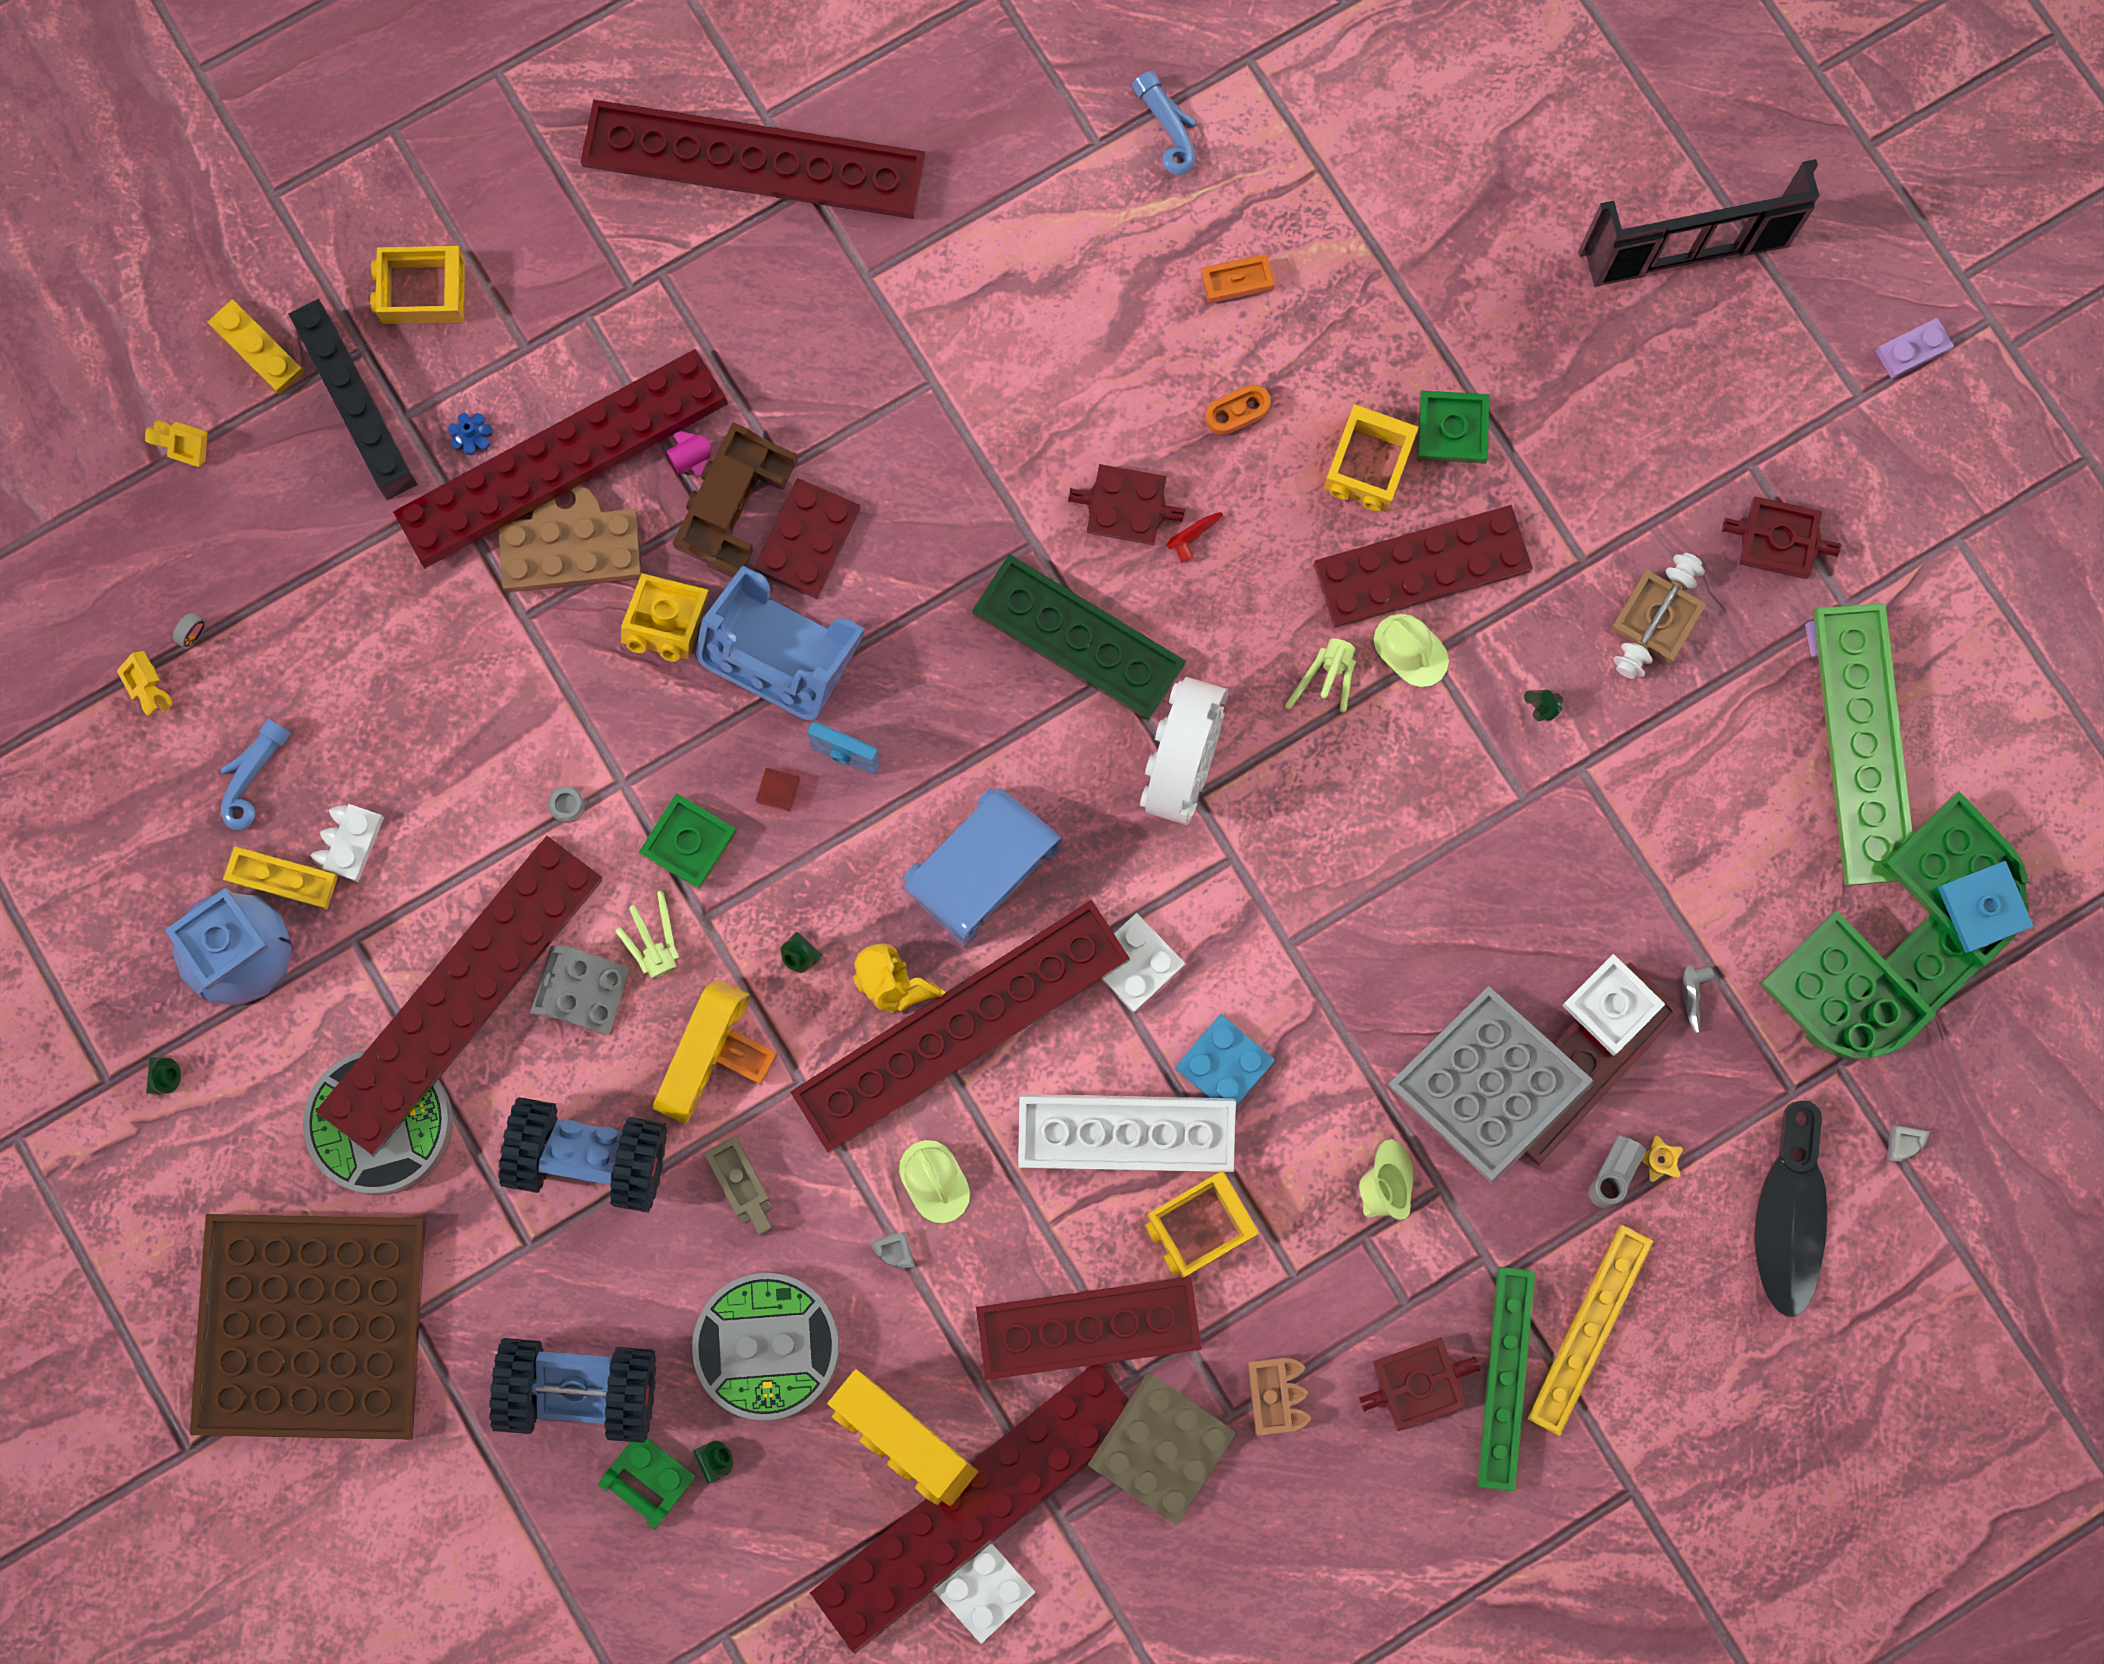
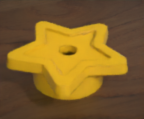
[1641,1136,1683,1182]

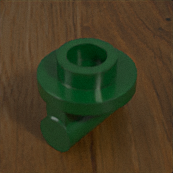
[1524,690,1563,721]
[781,931,823,973]
[146,1057,181,1095]
[693,1441,733,1484]

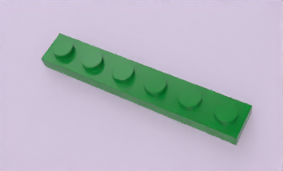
[1476,1267,1535,1492]

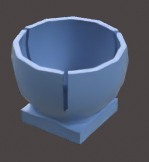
[165,888,292,1006]

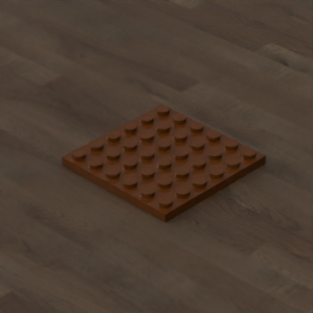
[190,1214,426,1440]

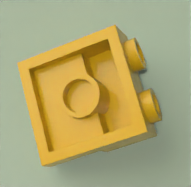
[621,573,708,662]

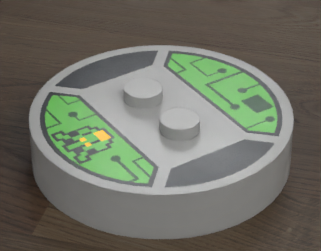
[303,1050,453,1195]
[692,1273,840,1421]

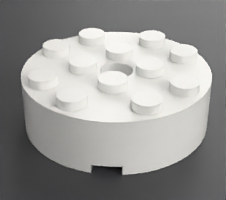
[1140,677,1228,825]

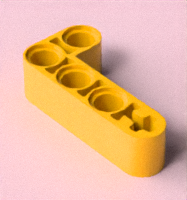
[653,979,750,1124]

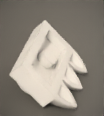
[311,804,384,883]

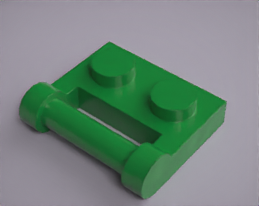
[597,1437,697,1530]

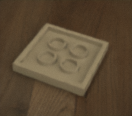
[1088,1372,1236,1526]

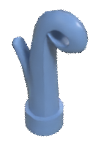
[1131,70,1197,175]
[221,718,292,830]

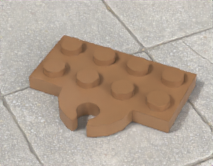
[498,485,642,593]

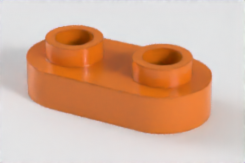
[1205,384,1271,435]

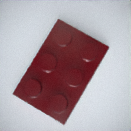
[754,478,861,599]

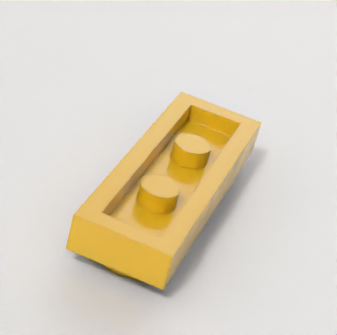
[207,299,305,395]
[223,846,338,910]

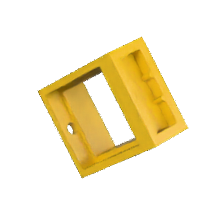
[370,246,465,324]
[1323,404,1419,511]
[1144,1170,1259,1278]

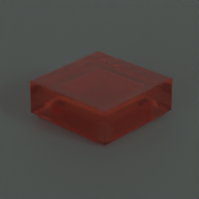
[756,768,800,812]

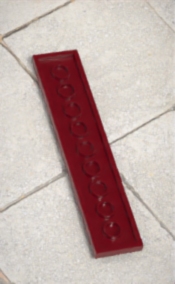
[581,99,925,219]
[393,349,728,569]
[315,835,603,1157]
[790,900,1131,1153]
[810,1364,1129,1654]

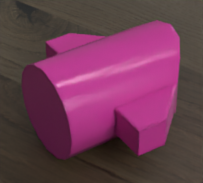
[666,431,711,478]

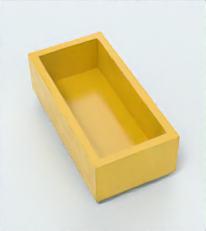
[827,1369,979,1506]

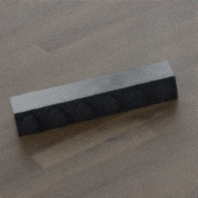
[288,298,418,500]

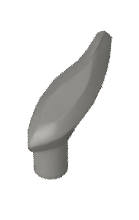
[1682,965,1714,1033]

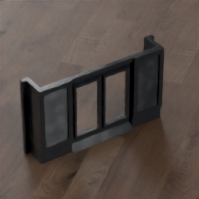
[1578,159,1820,287]

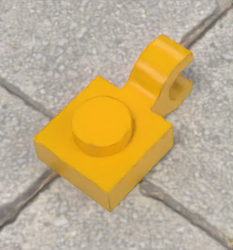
[145,420,208,467]
[117,651,172,716]

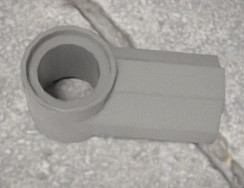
[1588,1135,1646,1208]

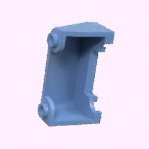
[696,565,865,720]
[903,787,1063,948]

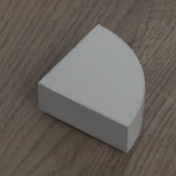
[1887,1125,1930,1162]
[870,1232,915,1268]

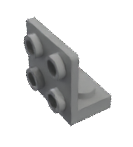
[530,946,629,1034]

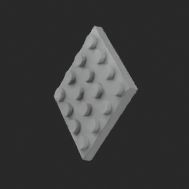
[1389,986,1594,1185]

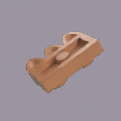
[1247,1358,1312,1436]

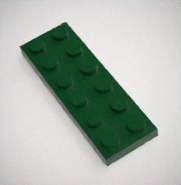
[972,554,1186,721]

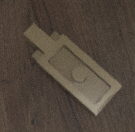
[704,1136,774,1236]

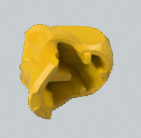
[853,943,946,1015]

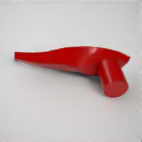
[1166,512,1223,563]

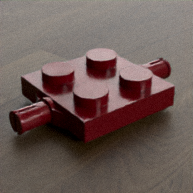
[1068,464,1185,545]
[1722,496,1841,580]
[1359,1337,1480,1431]

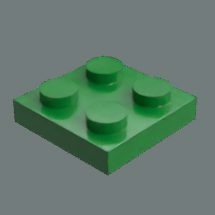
[1417,390,1490,464]
[639,793,737,890]

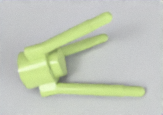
[1285,638,1356,713]
[616,890,680,979]

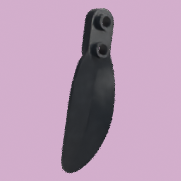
[1754,1101,1827,1317]

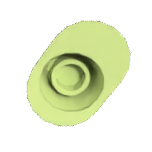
[1374,614,1449,687]
[1359,1139,1413,1220]
[899,1140,970,1223]

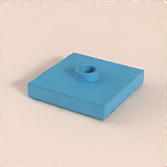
[807,721,880,775]
[1938,861,2034,953]

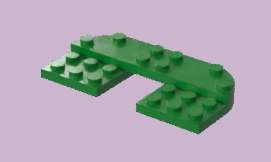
[1759,791,2029,1060]

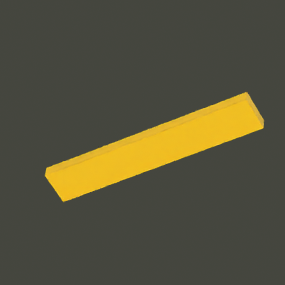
[1526,1224,1654,1436]

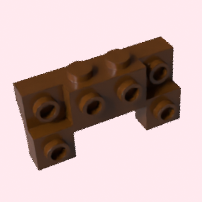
[673,422,798,578]

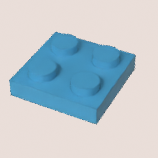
[1174,1014,1275,1106]

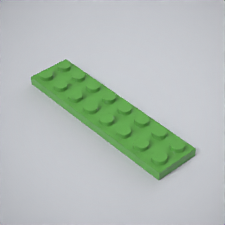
[1813,603,1913,886]

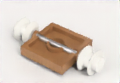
[1610,553,1707,679]

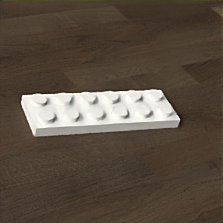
[1018,1094,1236,1172]

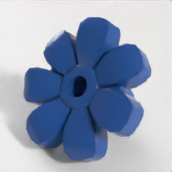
[448,412,493,455]

